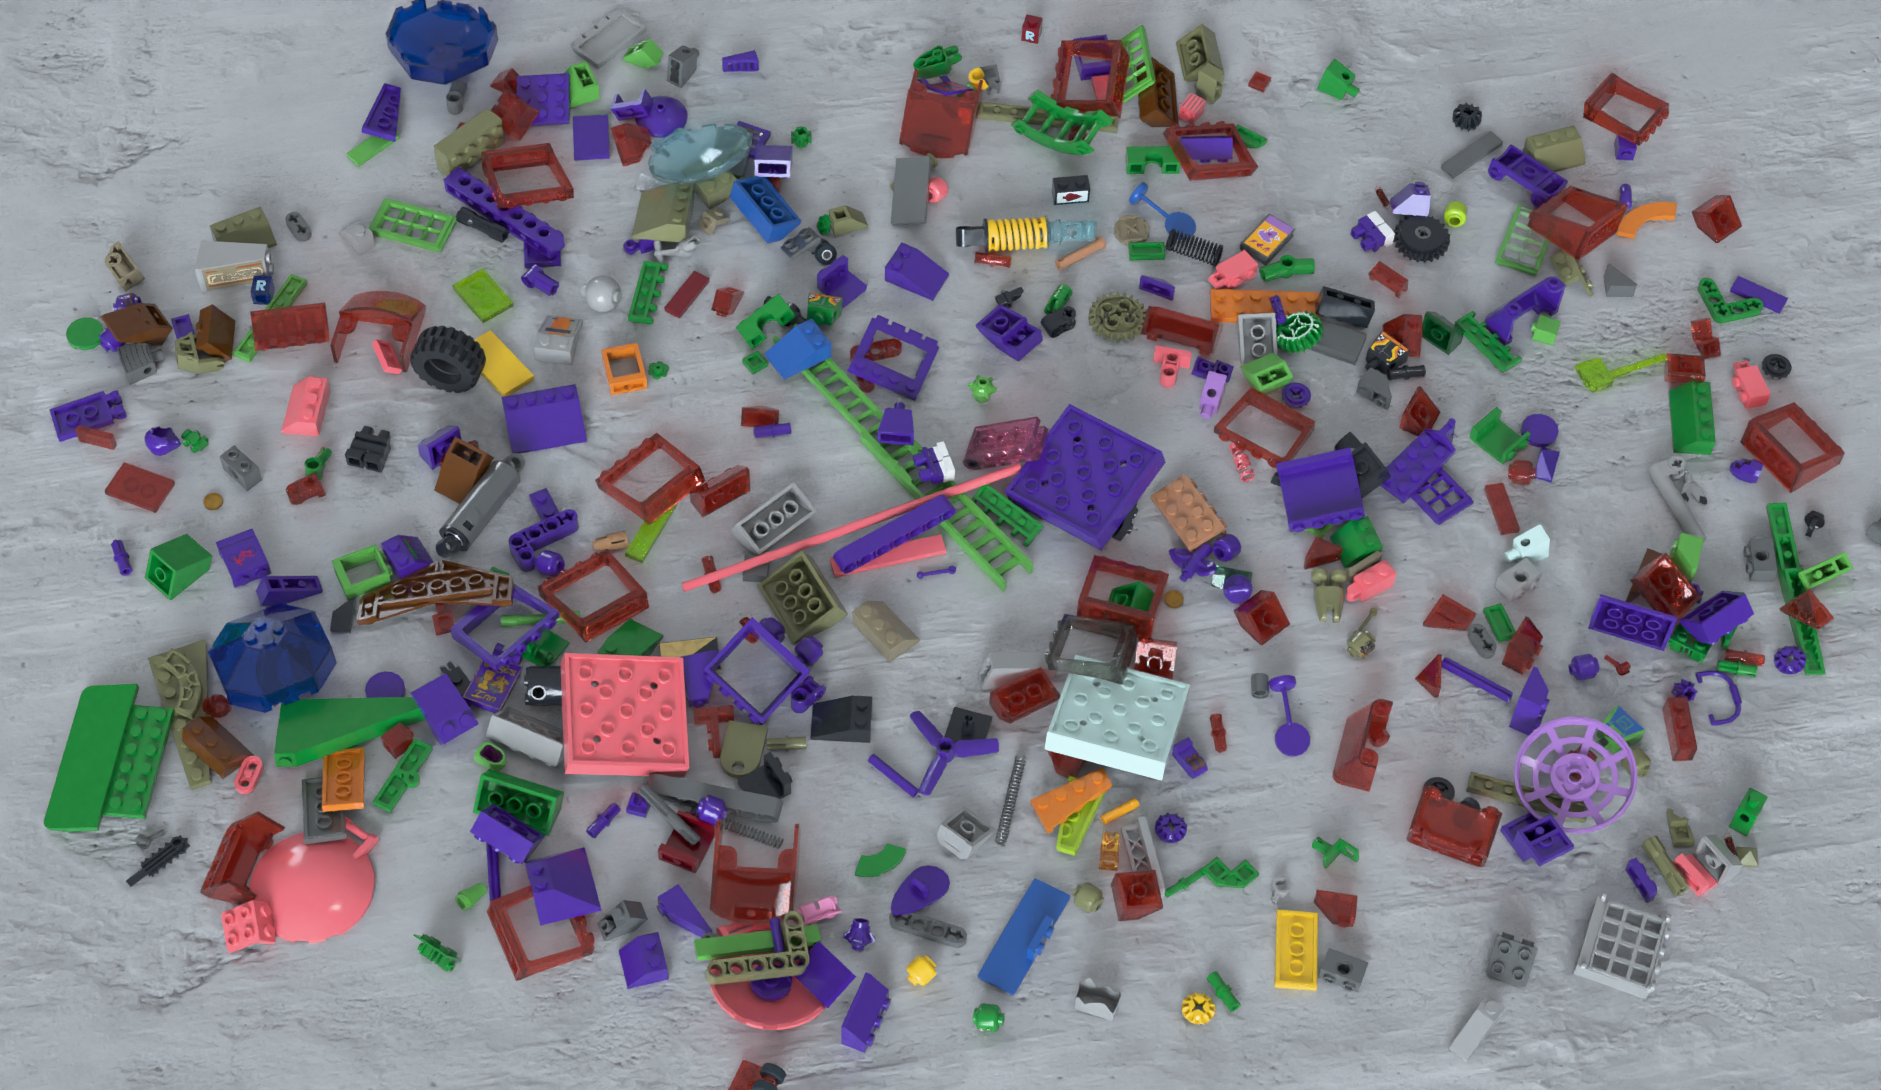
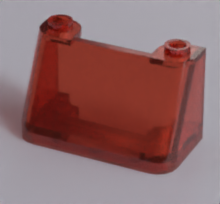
[1332,699,1393,792]
[1406,786,1503,867]

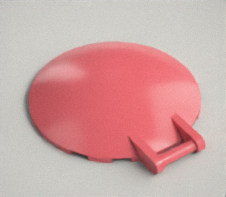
[250,816,379,943]
[710,913,826,1030]

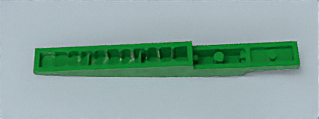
[1766,502,1826,676]

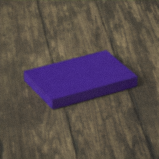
[573,115,610,160]
[795,941,856,1008]

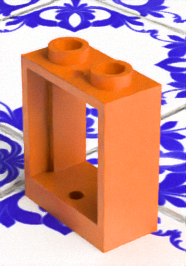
[601,343,647,395]

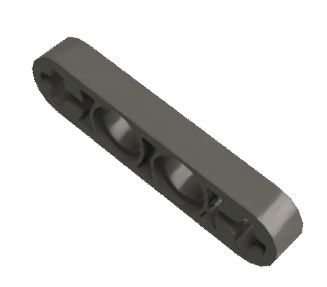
[889,912,967,948]

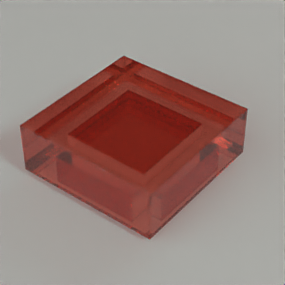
[1248,71,1272,93]

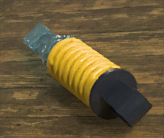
[956,215,1097,253]

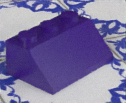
[1176,135,1233,163]
[1679,590,1754,644]
[1509,667,1550,735]
[470,804,545,864]
[841,972,891,1053]

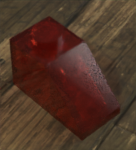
[711,286,744,317]
[1314,890,1358,927]

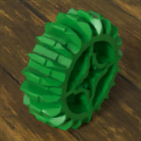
[1276,310,1323,355]

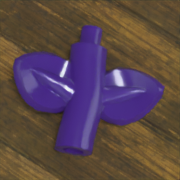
[1168,543,1217,582]

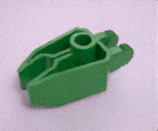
[913,45,962,79]

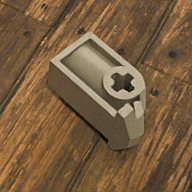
[105,241,145,292]

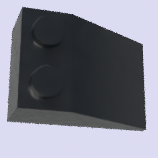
[810,695,872,743]

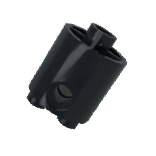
[524,666,562,706]

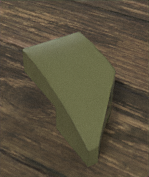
[1666,809,1695,847]

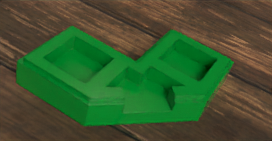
[1202,857,1259,888]

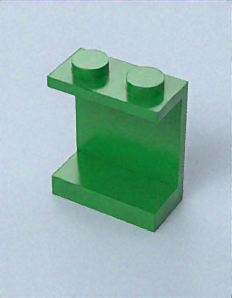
[1469,407,1531,465]

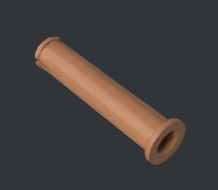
[1055,236,1106,271]

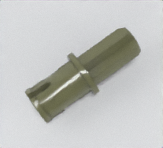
[766,735,806,751]

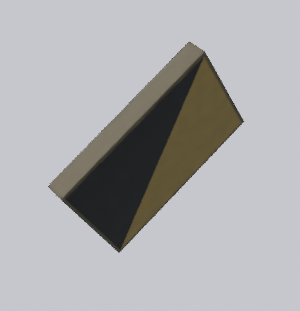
[659,636,722,674]

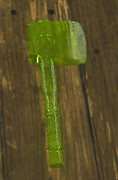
[1574,353,1667,393]

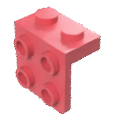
[221,900,276,952]

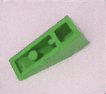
[1798,552,1854,591]

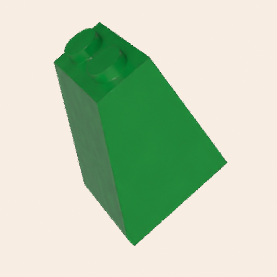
[145,534,212,600]

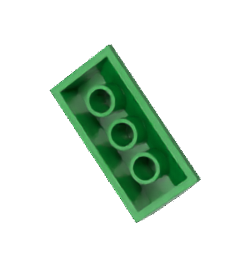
[1668,381,1716,455]
[473,769,564,836]

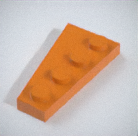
[1030,767,1112,834]

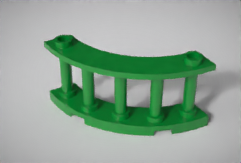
[1010,90,1113,155]

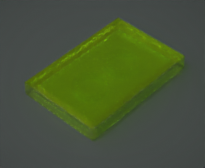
[452,268,514,323]

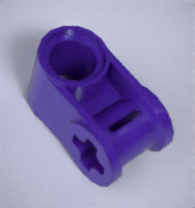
[791,676,826,713]

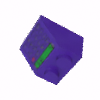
[381,535,434,579]

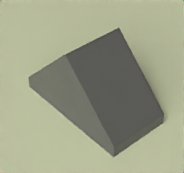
[1604,264,1637,297]

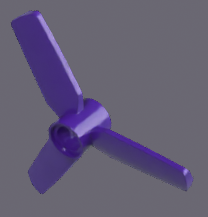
[910,711,999,795]

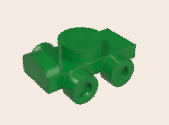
[181,429,209,453]

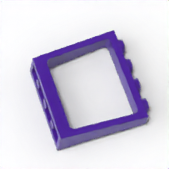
[451,584,560,671]

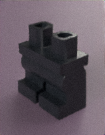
[345,426,391,473]

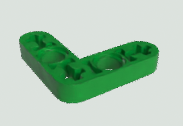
[1697,278,1763,323]

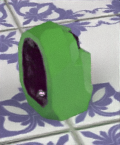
[474,741,506,770]

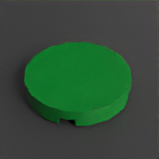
[66,317,104,350]

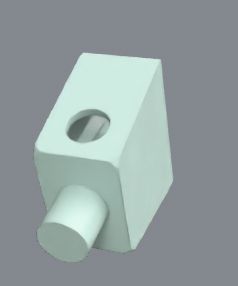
[1504,524,1550,563]

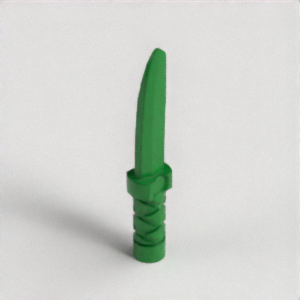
[1164,865,1206,898]

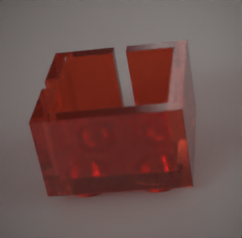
[491,88,539,141]

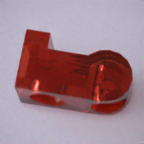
[285,473,326,505]

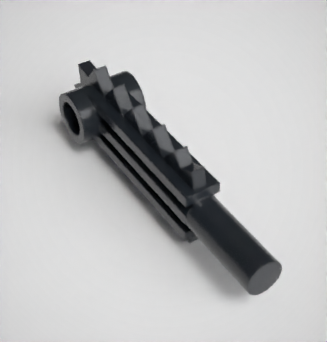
[126,835,190,887]

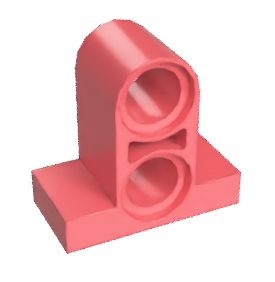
[1153,345,1192,388]

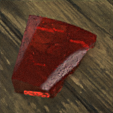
[1779,589,1834,630]

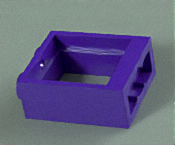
[1072,34,1115,81]

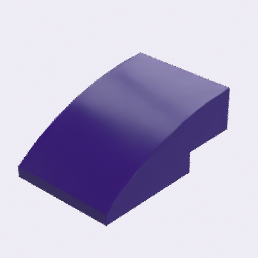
[976,304,1043,362]

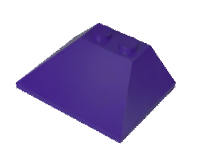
[524,847,602,926]

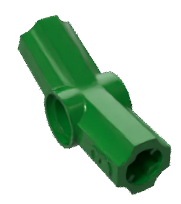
[1259,255,1315,282]

